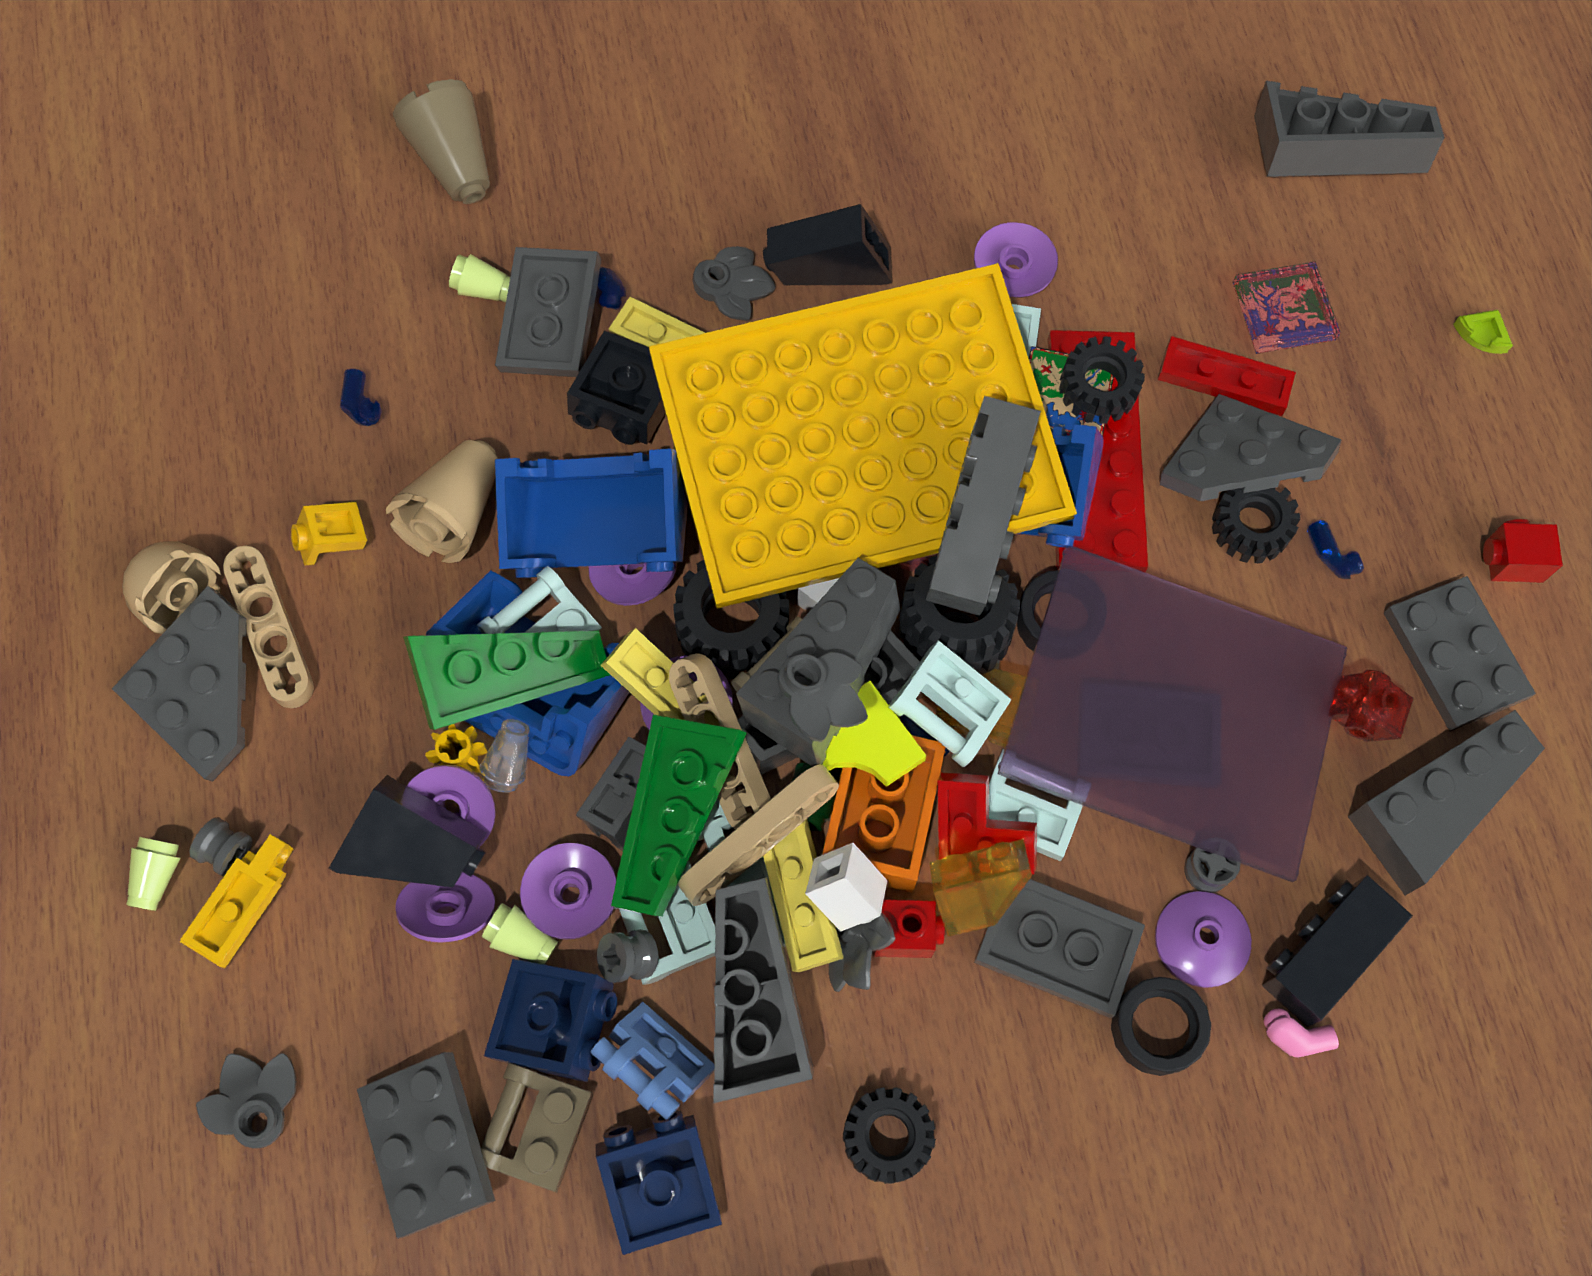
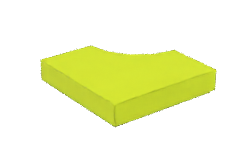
[823,681,927,787]

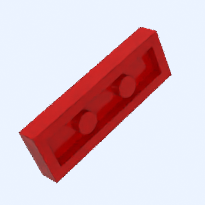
[1157,336,1296,416]

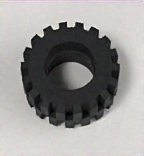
[899,555,1020,674]
[673,560,789,679]

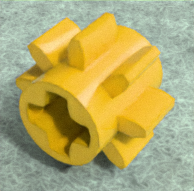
[425,724,488,773]

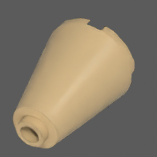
[386,440,498,563]

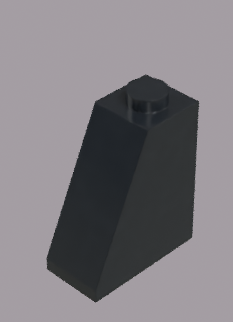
[763,204,892,286]
[329,775,487,888]

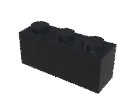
[1262,875,1413,1027]

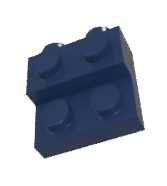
[484,959,617,1082]
[596,1110,723,1255]

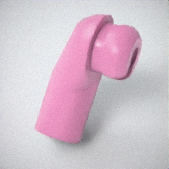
[1264,1009,1338,1058]

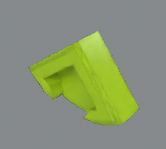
[1453,310,1513,354]

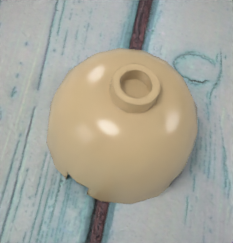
[122,541,221,634]

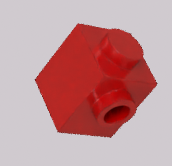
[1483,519,1563,583]
[874,900,945,958]

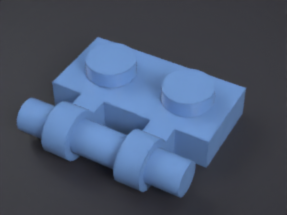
[591,1002,715,1120]

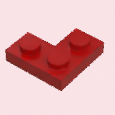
[938,772,1037,875]

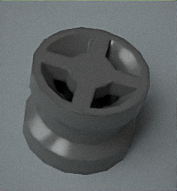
[189,817,253,877]
[1184,838,1241,893]
[597,929,658,983]

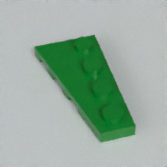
[403,630,610,730]
[611,715,747,917]

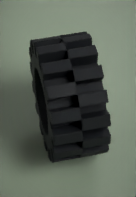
[1059,336,1145,424]
[1212,487,1300,564]
[843,1087,936,1184]

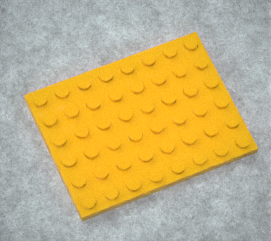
[649,263,1077,609]

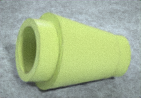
[449,254,510,302]
[126,837,181,911]
[482,903,558,965]

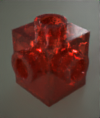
[1328,670,1414,742]

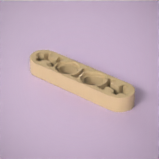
[223,546,314,708]
[669,654,771,830]
[678,764,839,906]

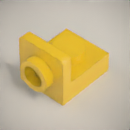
[291,502,367,566]

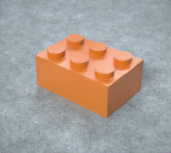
[822,735,946,893]

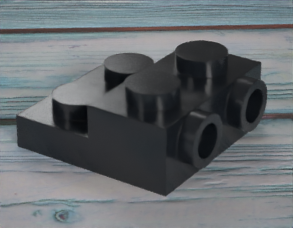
[567,330,665,445]

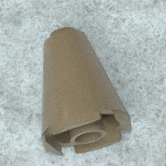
[392,79,490,204]

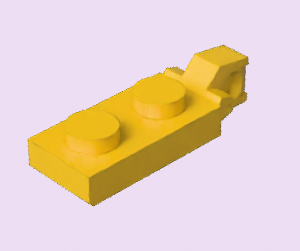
[180,834,294,969]

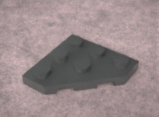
[1160,394,1342,501]
[112,586,246,782]

